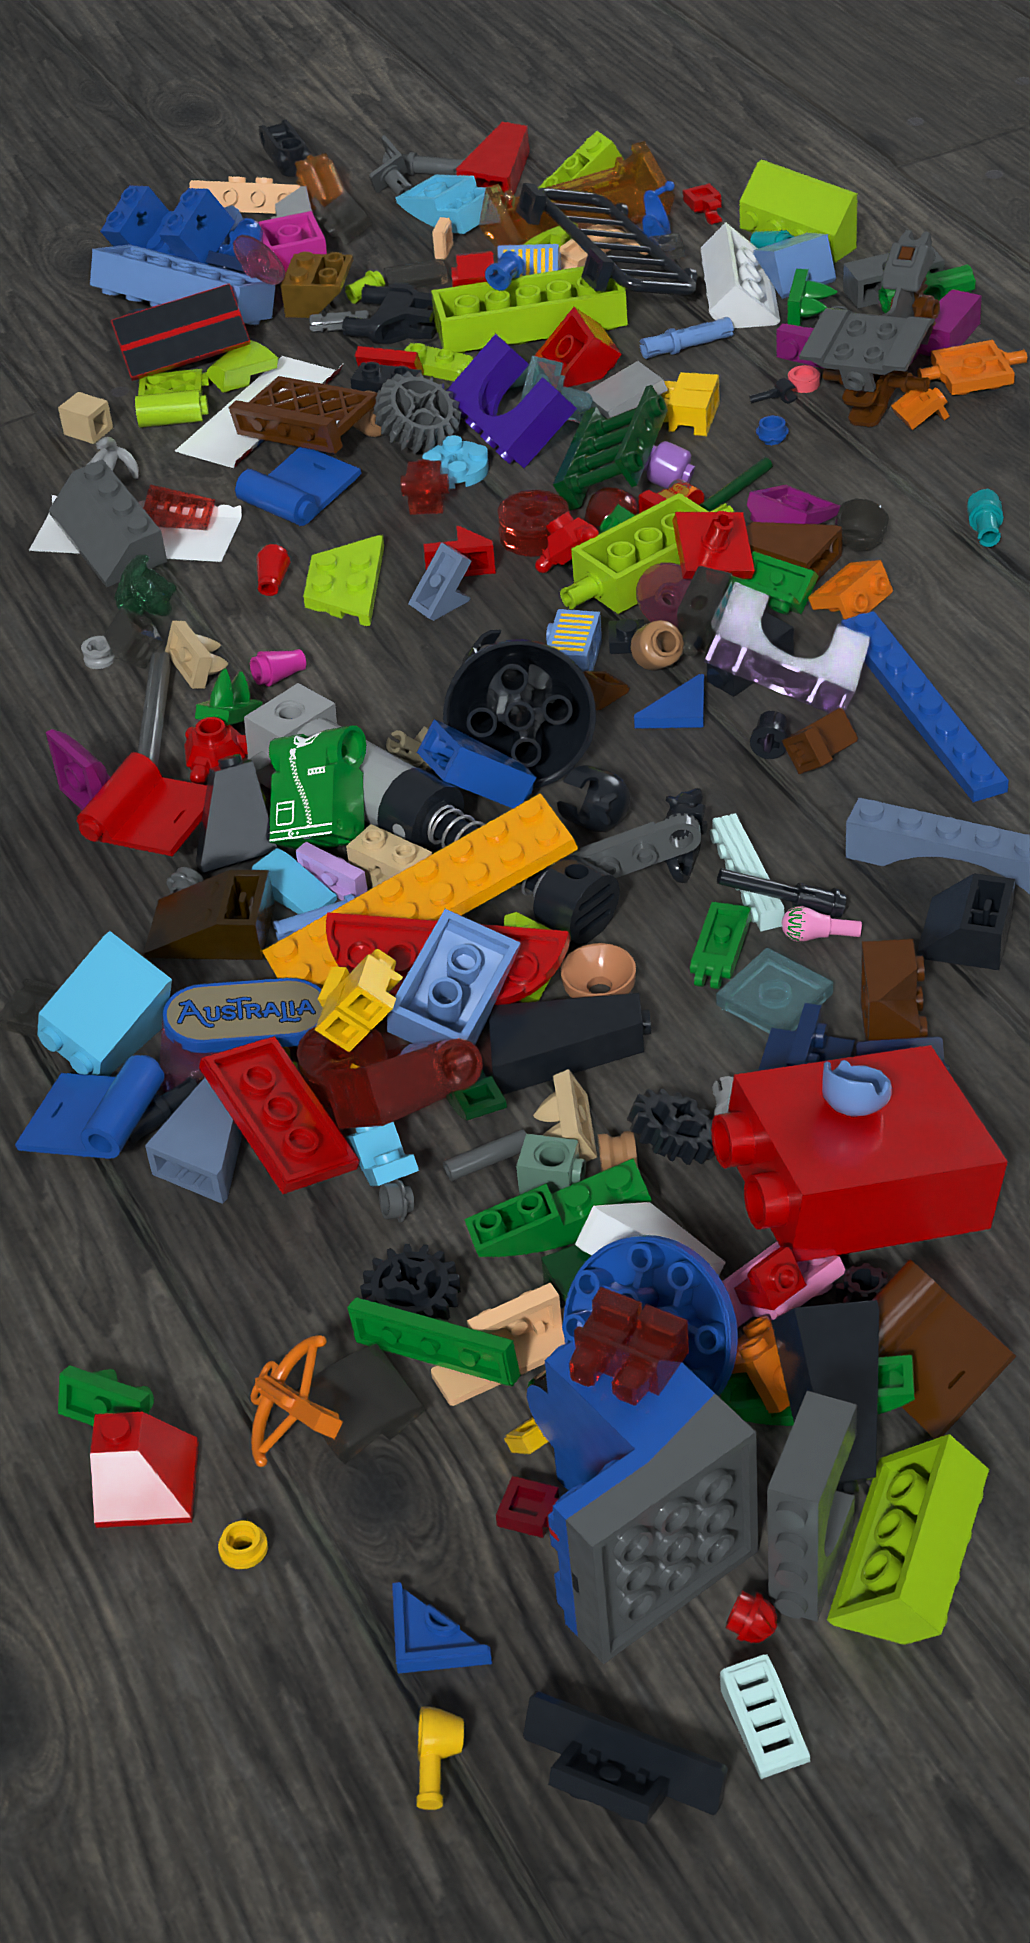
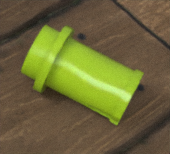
[345,271,385,304]

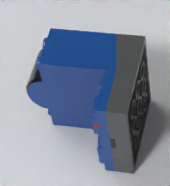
[527,1307,758,1664]

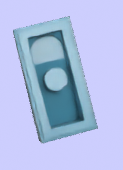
[252,848,337,914]

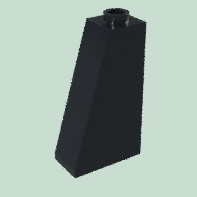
[489,993,651,1095]
[771,1300,879,1495]

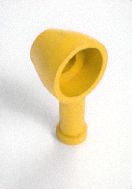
[416,1706,464,1810]

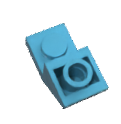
[346,1117,419,1186]

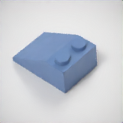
[387,909,521,1066]

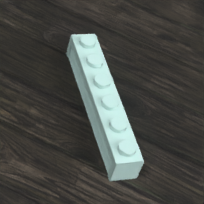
[710,813,784,932]

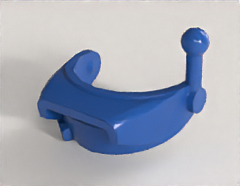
[643,181,675,248]

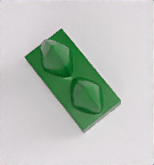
[788,269,837,326]
[195,668,263,725]
[58,1365,154,1426]

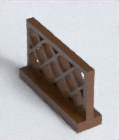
[228,376,377,454]

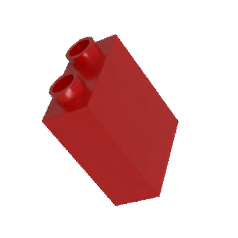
[711,1045,1008,1262]

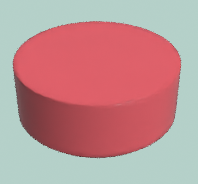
[788,365,820,393]

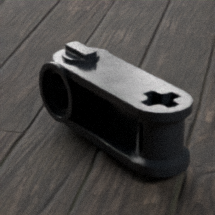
[259,119,312,177]

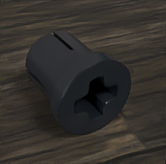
[750,711,788,759]

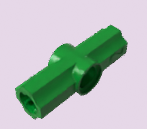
[879,264,976,313]

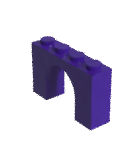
[446,334,577,468]

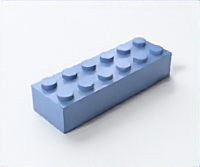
[90,244,276,325]

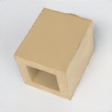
[58,392,113,444]

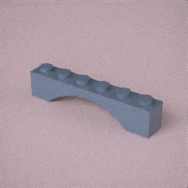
[846,798,1030,894]

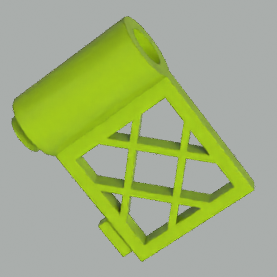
[135,369,209,428]

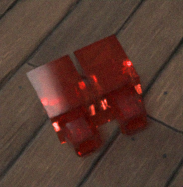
[569,1287,689,1406]

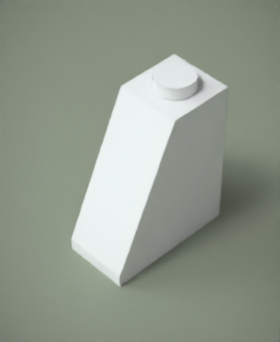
[575,1202,725,1276]

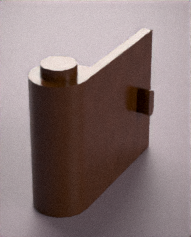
[871,1259,1016,1439]

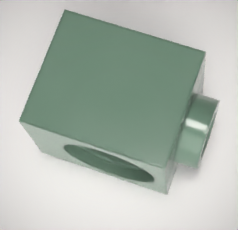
[516,1133,586,1195]

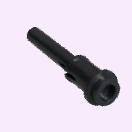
[717,868,846,919]

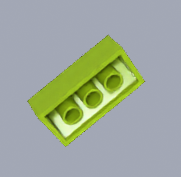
[739,160,857,263]
[827,1434,989,1645]

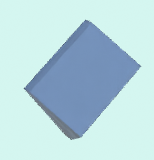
[753,233,836,299]

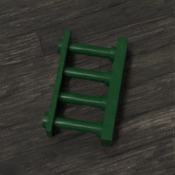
[552,384,668,511]

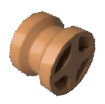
[598,1131,638,1172]

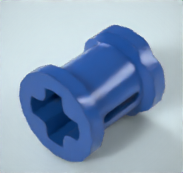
[485,251,525,291]

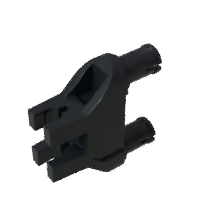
[342,282,435,344]

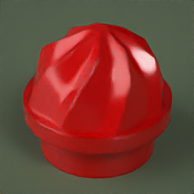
[725,1590,777,1643]

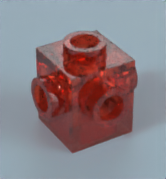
[401,459,450,515]

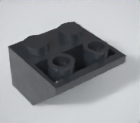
[917,873,1015,970]

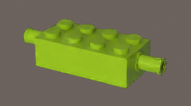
[560,493,734,614]

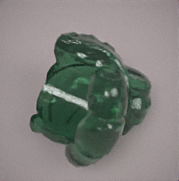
[114,554,176,617]

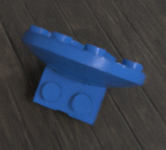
[562,1235,738,1397]

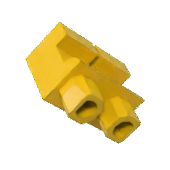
[660,372,720,436]
[315,949,403,1052]

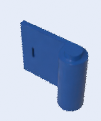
[235,447,362,526]
[15,1055,165,1159]

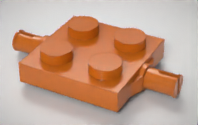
[917,340,1027,395]

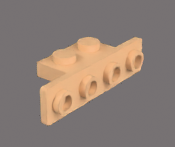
[190,176,300,214]
[431,1283,565,1406]

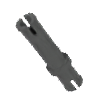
[383,152,465,176]

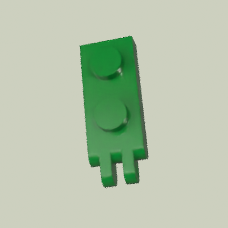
[690,902,751,989]

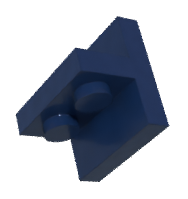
[758,1003,855,1071]

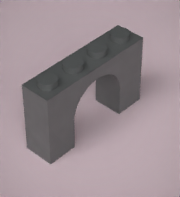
[767,1391,857,1622]

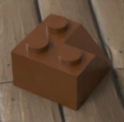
[860,939,928,1041]

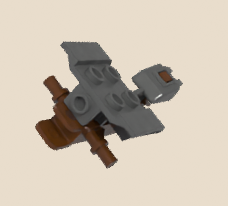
[799,230,940,427]

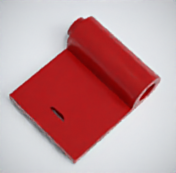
[77,752,207,857]

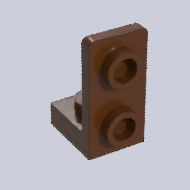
[782,708,858,774]

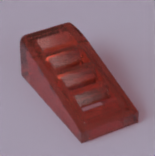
[143,484,216,531]

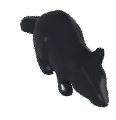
[663,788,708,883]

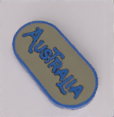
[163,978,323,1053]

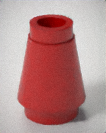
[256,544,290,596]

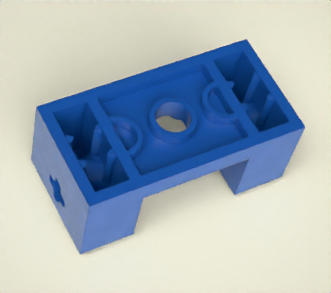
[100,186,235,265]

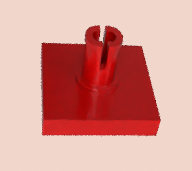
[672,511,755,579]

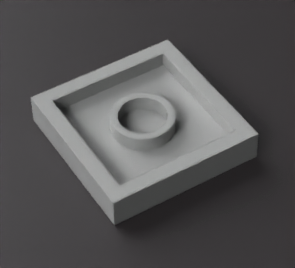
[584,361,668,419]

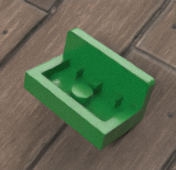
[730,551,819,615]

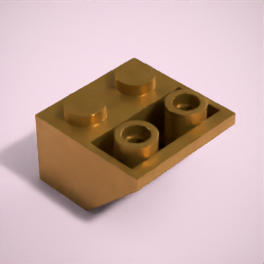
[281,252,353,318]

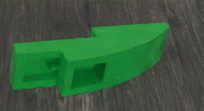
[464,1158,652,1257]

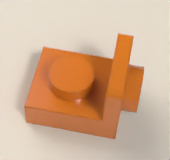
[891,387,950,430]

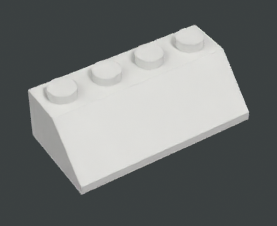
[701,223,780,328]

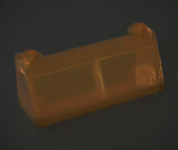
[479,141,675,249]

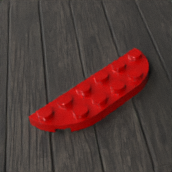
[326,912,571,1005]

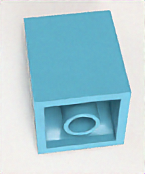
[37,931,172,1076]

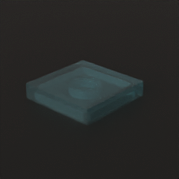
[716,948,833,1034]

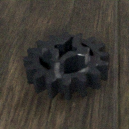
[627,1089,715,1165]
[360,1244,461,1320]

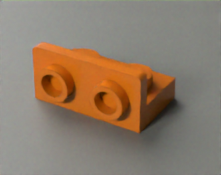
[808,560,893,619]

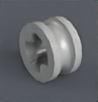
[81,636,116,669]

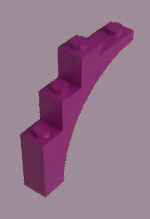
[777,289,982,369]

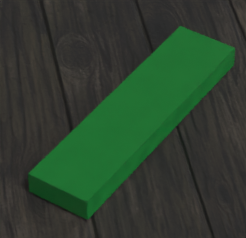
[347,1297,521,1387]

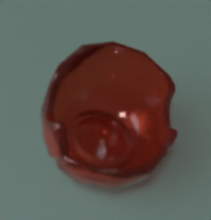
[584,487,639,527]

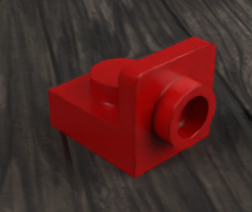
[734,1246,807,1310]

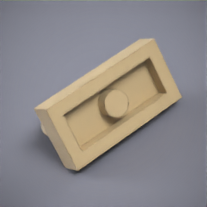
[165,621,228,689]
[533,1069,597,1162]

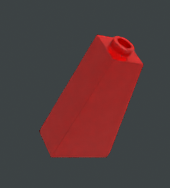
[456,122,529,204]

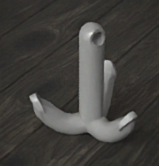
[88,436,139,479]

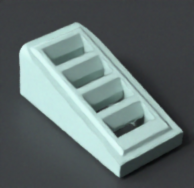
[720,1655,810,1779]

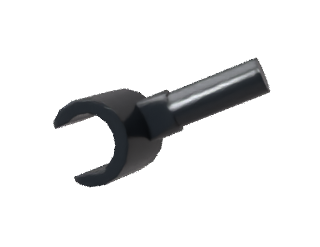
[749,378,797,404]

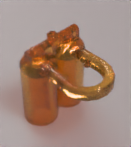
[295,153,348,210]

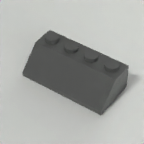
[49,459,167,588]

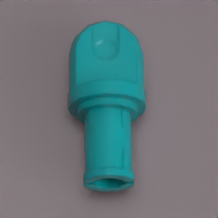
[967,489,1004,547]

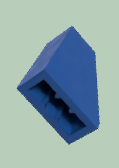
[417,719,536,808]

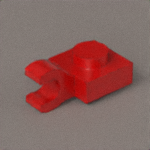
[683,183,722,225]

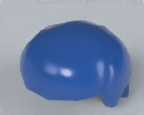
[219,218,263,260]

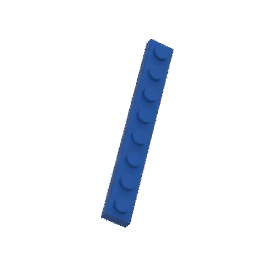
[841,611,1009,802]

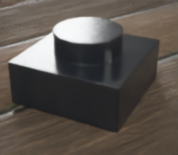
[608,619,644,654]

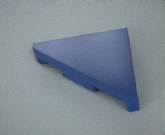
[634,674,704,729]
[392,1582,492,1674]

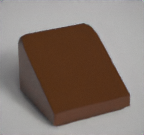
[583,671,630,710]

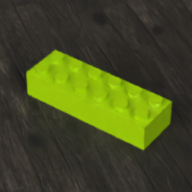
[431,266,628,354]

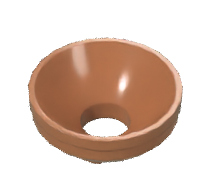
[561,943,636,998]

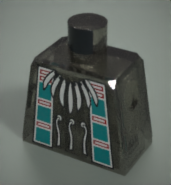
[677,566,735,657]

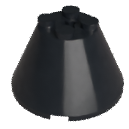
[443,639,596,789]

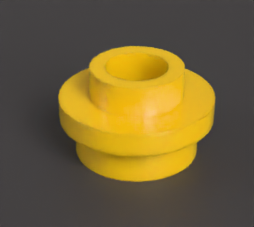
[218,1520,268,1569]

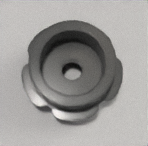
[166,867,204,894]
[379,1179,414,1222]

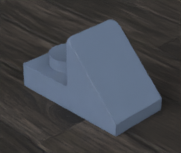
[408,542,472,621]

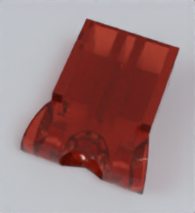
[321,1038,483,1129]

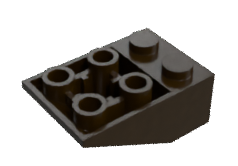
[143,870,275,960]

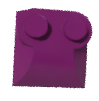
[747,485,842,525]
[46,729,111,810]

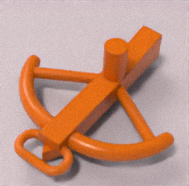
[250,1335,343,1467]

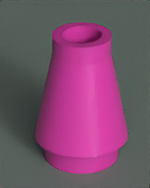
[250,649,306,687]

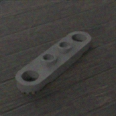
[555,813,701,878]

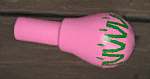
[781,906,862,942]

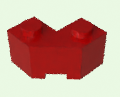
[451,251,495,287]

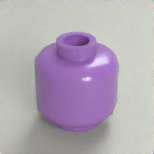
[644,441,695,489]

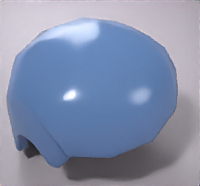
[822,1060,892,1117]

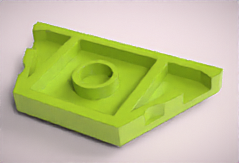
[303,535,384,626]

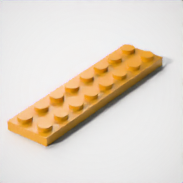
[262,793,578,989]

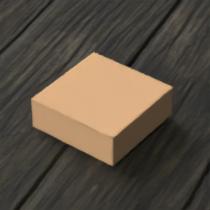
[432,217,453,260]

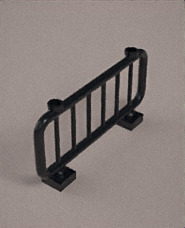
[516,183,697,296]

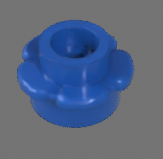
[756,416,789,445]

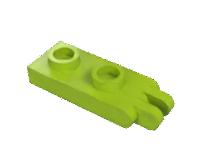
[403,343,473,382]

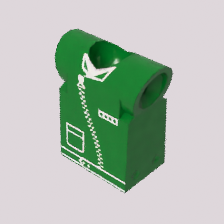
[269,725,367,849]

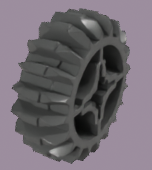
[373,371,461,454]

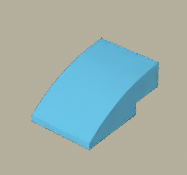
[396,175,503,234]

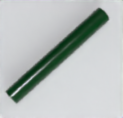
[699,457,773,512]

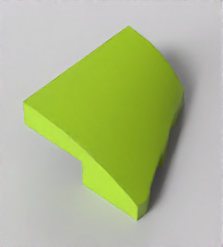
[206,340,278,392]

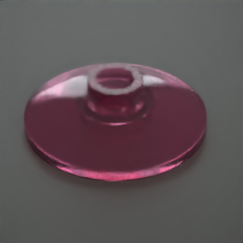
[233,235,285,285]
[636,563,705,630]

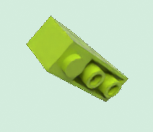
[538,131,627,203]

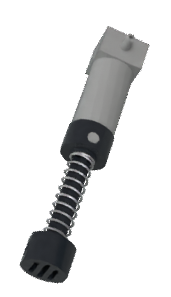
[244,683,620,944]

